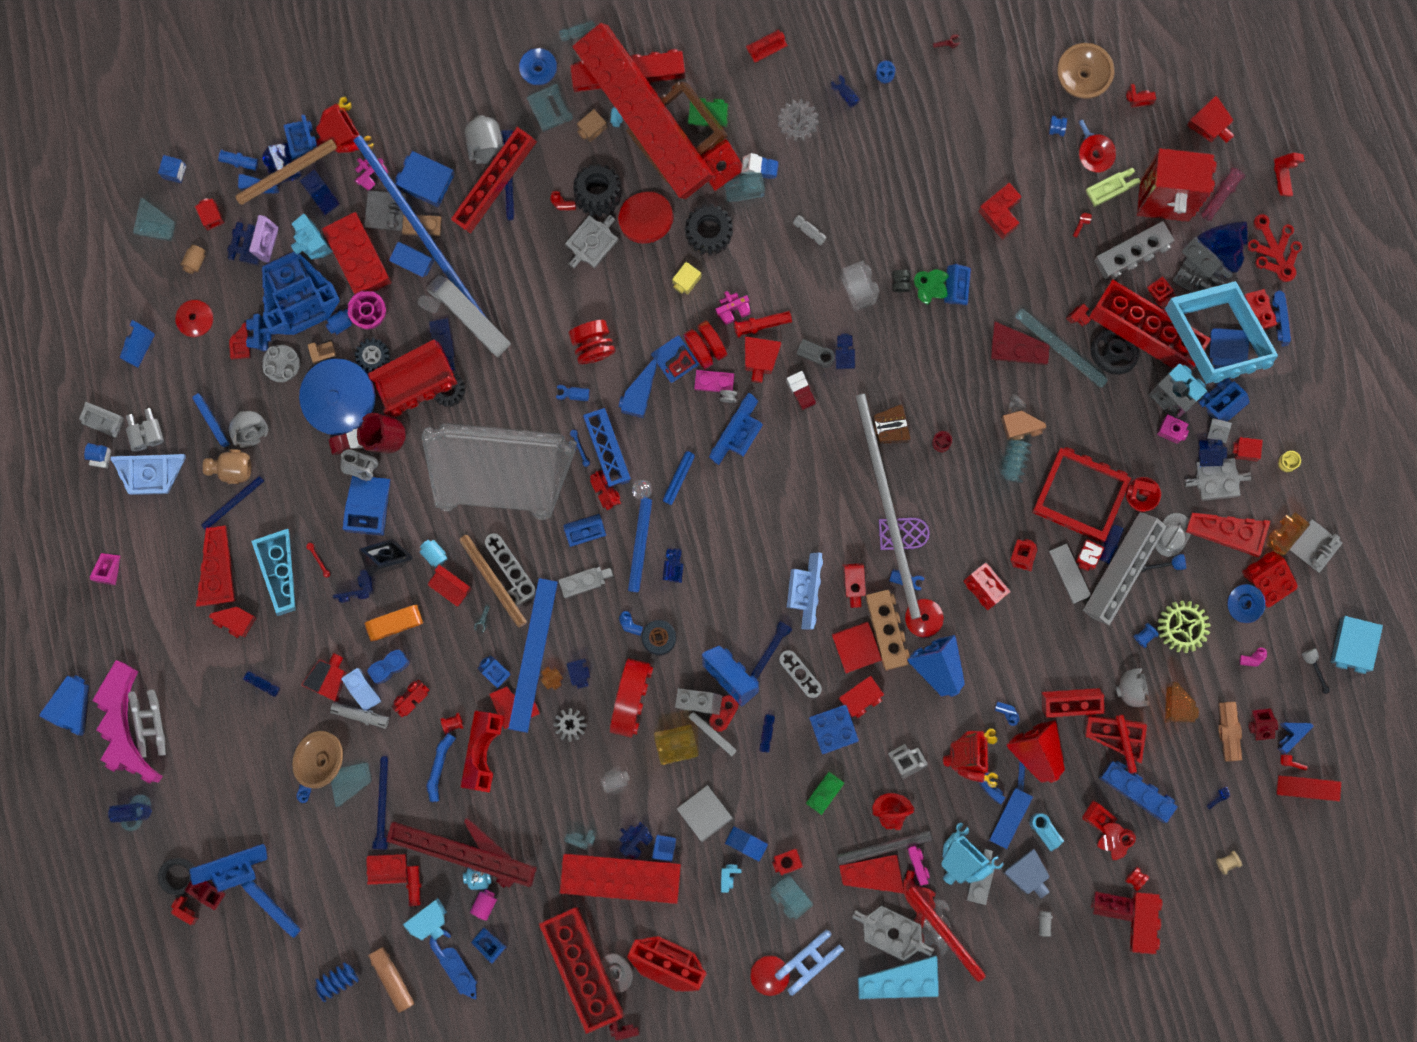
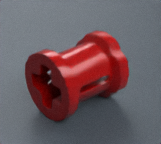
[440,712,464,735]

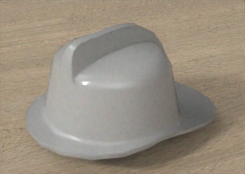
[1155,513,1191,557]

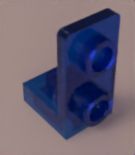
[333,570,374,603]

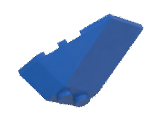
[262,252,340,335]

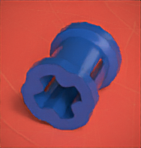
[1133,623,1159,648]

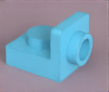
[721,865,741,892]

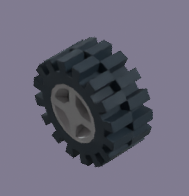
[355,338,391,373]

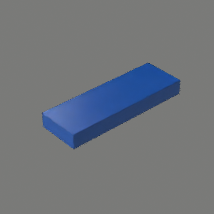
[192,393,231,448]
[989,788,1033,849]

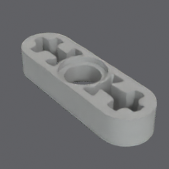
[779,650,822,698]

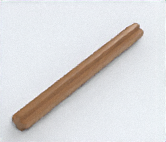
[235,139,337,205]
[459,535,527,628]

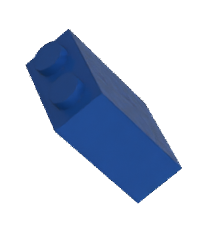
[395,151,455,208]

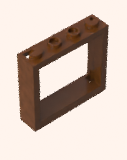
[626,81,728,184]

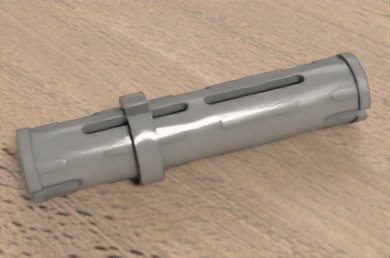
[330,701,390,729]

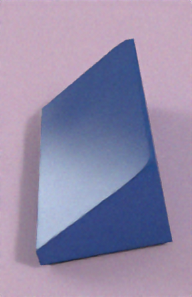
[944,264,971,305]
[563,514,606,547]

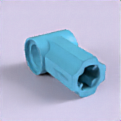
[1029,813,1064,851]

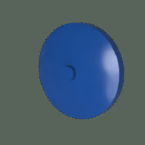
[299,359,375,435]

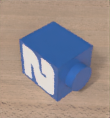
[158,155,186,183]

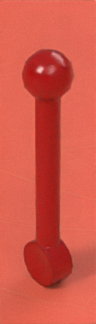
[306,543,330,578]

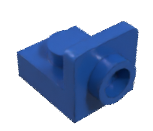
[478,655,511,688]

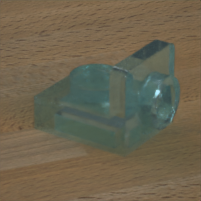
[564,830,596,849]

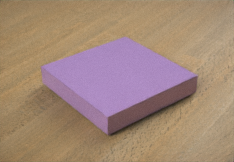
[249,215,279,263]

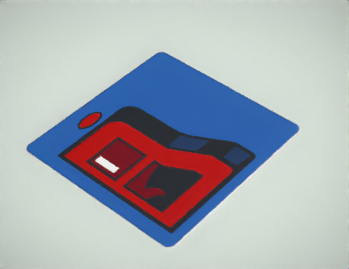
[651,335,699,383]

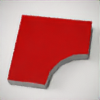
[489,687,540,730]

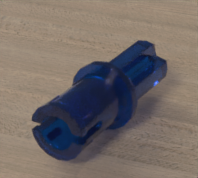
[1099,525,1123,564]

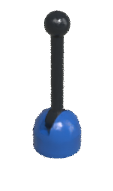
[1141,554,1186,572]

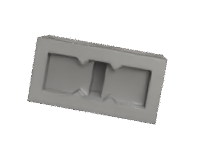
[675,689,722,715]

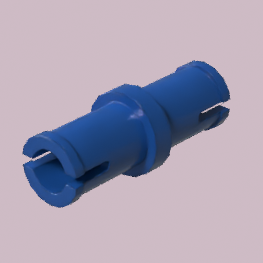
[218,150,258,171]

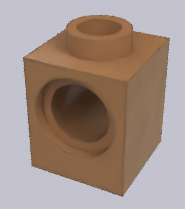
[577,109,607,142]

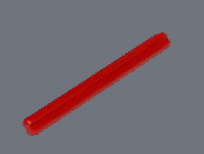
[906,886,986,982]

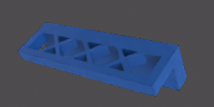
[583,408,631,487]

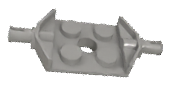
[853,906,934,961]

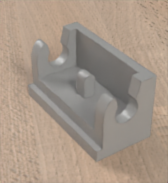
[79,402,125,438]

